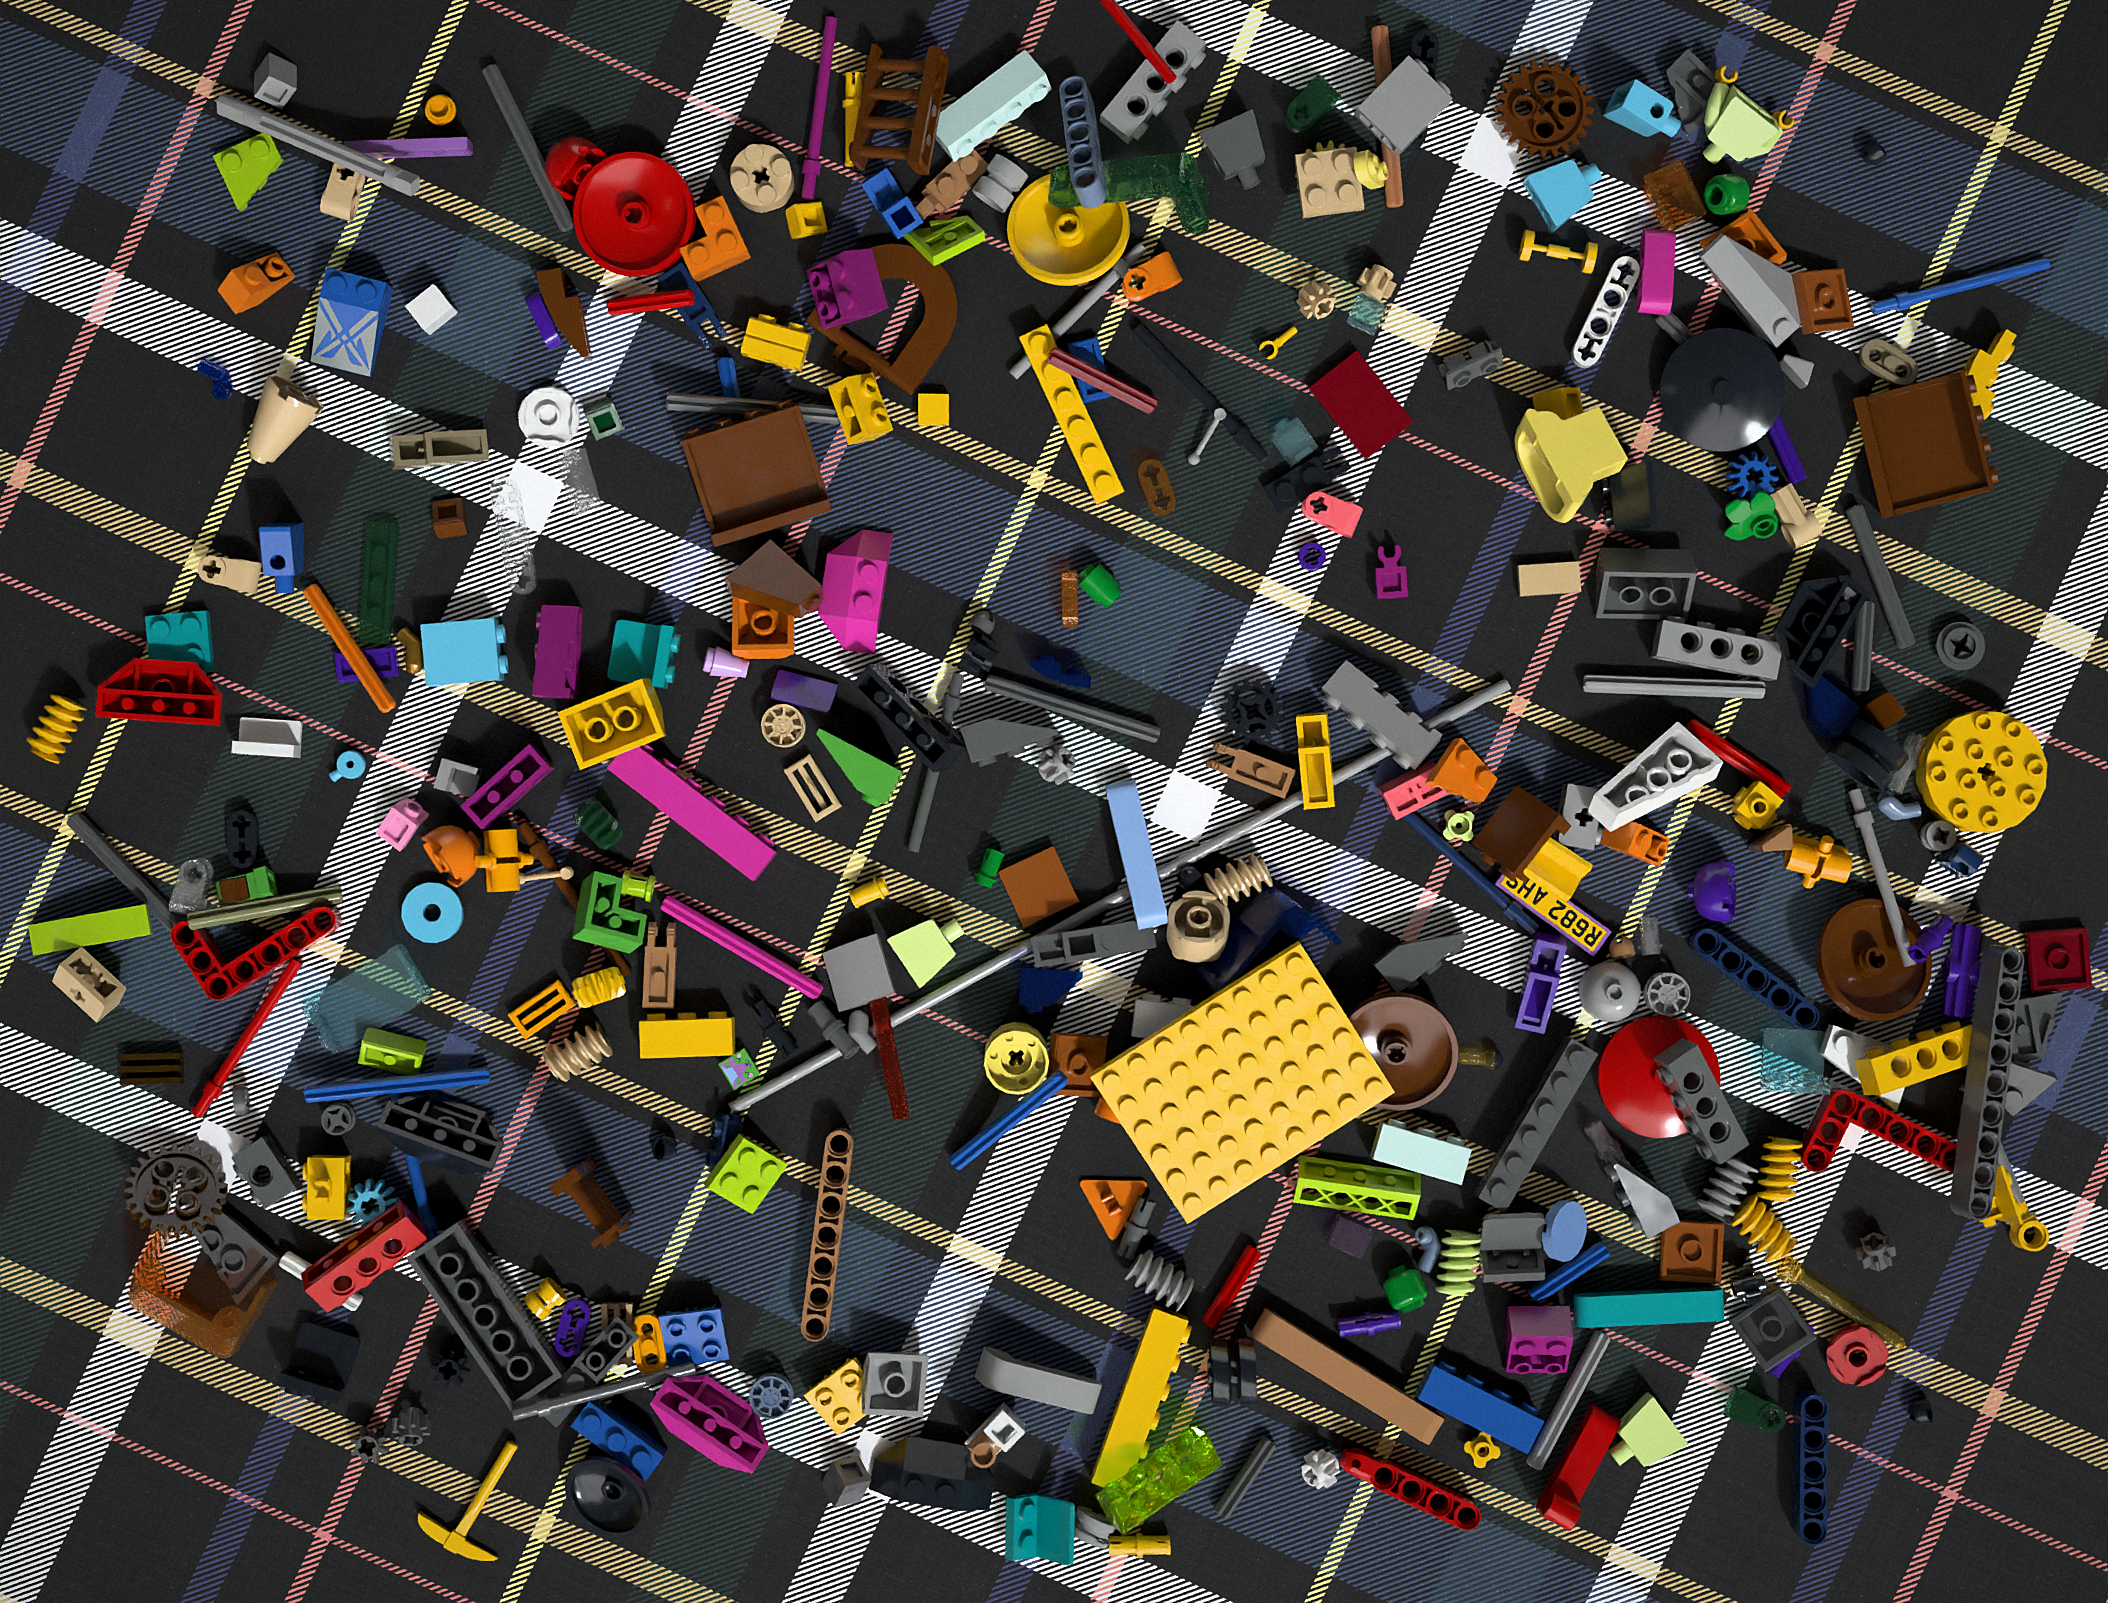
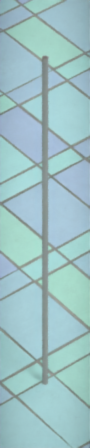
[729,678,1511,1114]

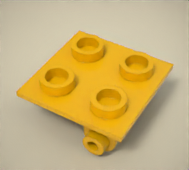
[1979,1164,2023,1227]
[803,1357,866,1435]

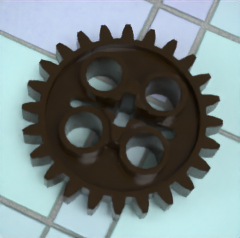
[124,1143,228,1240]

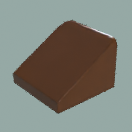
[432,497,468,539]
[1859,690,1907,731]

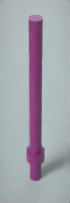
[801,16,838,200]

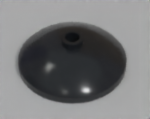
[565,1456,651,1538]

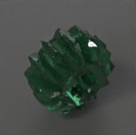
[573,798,625,850]

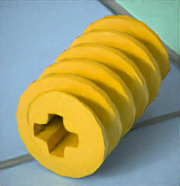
[26,694,88,764]
[1756,1136,1803,1202]
[1730,1194,1798,1262]

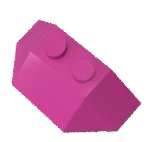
[818,529,893,655]
[650,1375,769,1474]

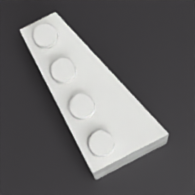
[1588,721,1723,832]

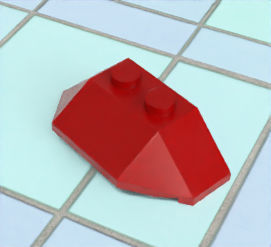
[95,658,223,726]

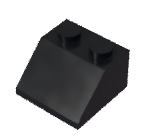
[1600,462,1658,533]

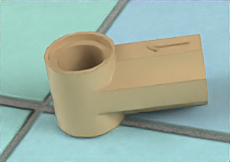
[1770,483,1822,549]

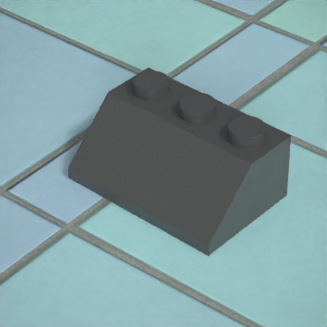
[1595,548,1697,620]

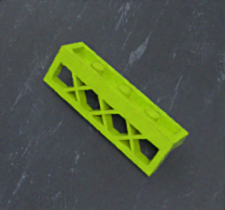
[1293,1155,1421,1220]

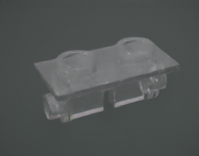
[556,448,602,515]

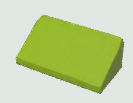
[358,1027,427,1075]

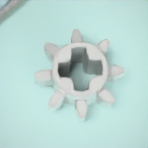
[1301,1449,1340,1489]

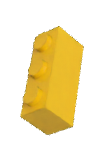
[639,1011,736,1059]

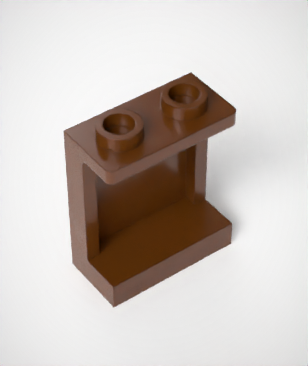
[1472,785,1571,883]

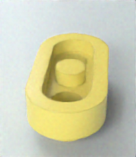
[1354,150,1388,190]

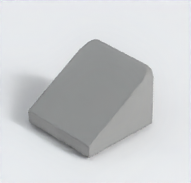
[1778,354,1814,389]

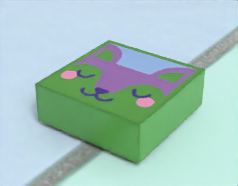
[718,1048,761,1090]

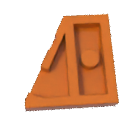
[1425,738,1498,803]

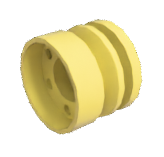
[984,1022,1049,1095]

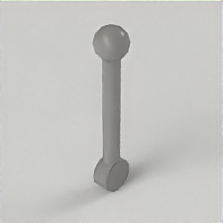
[1188,408,1227,465]

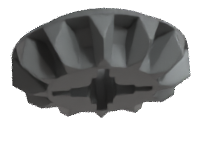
[1935,622,1985,671]

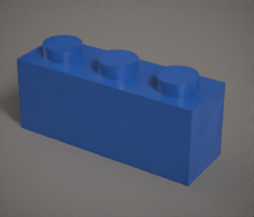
[571,1399,668,1481]

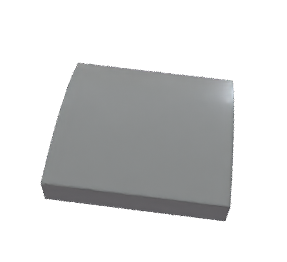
[822,933,896,1012]

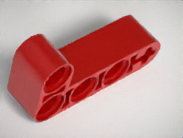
[1536,1404,1621,1531]

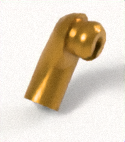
[396,627,424,674]

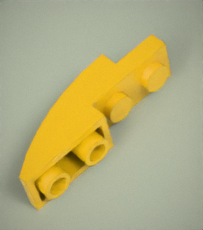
[1963,329,2017,420]

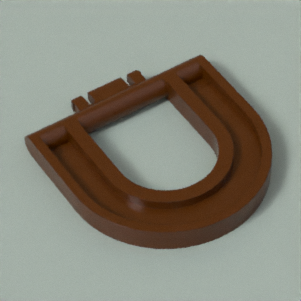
[806,244,958,396]

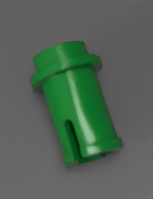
[974,848,1005,888]

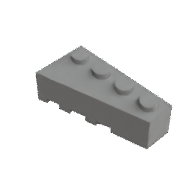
[1321,660,1442,771]

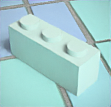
[1370,1118,1472,1185]

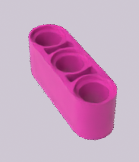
[1636,228,1676,316]

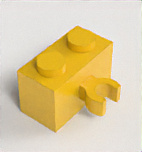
[302,1155,351,1220]

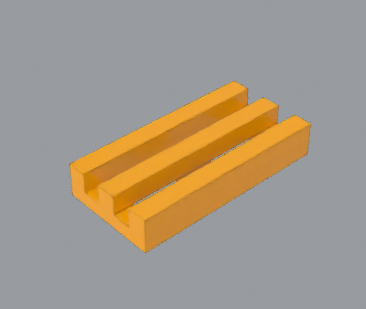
[508,979,577,1039]

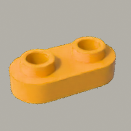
[631,1313,667,1374]

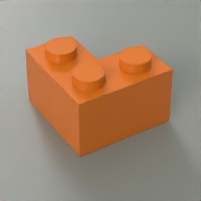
[679,195,751,283]

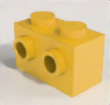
[828,372,893,445]

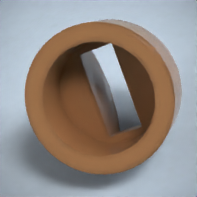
[1609,936,1635,959]

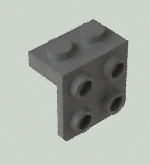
[1479,1212,1545,1283]

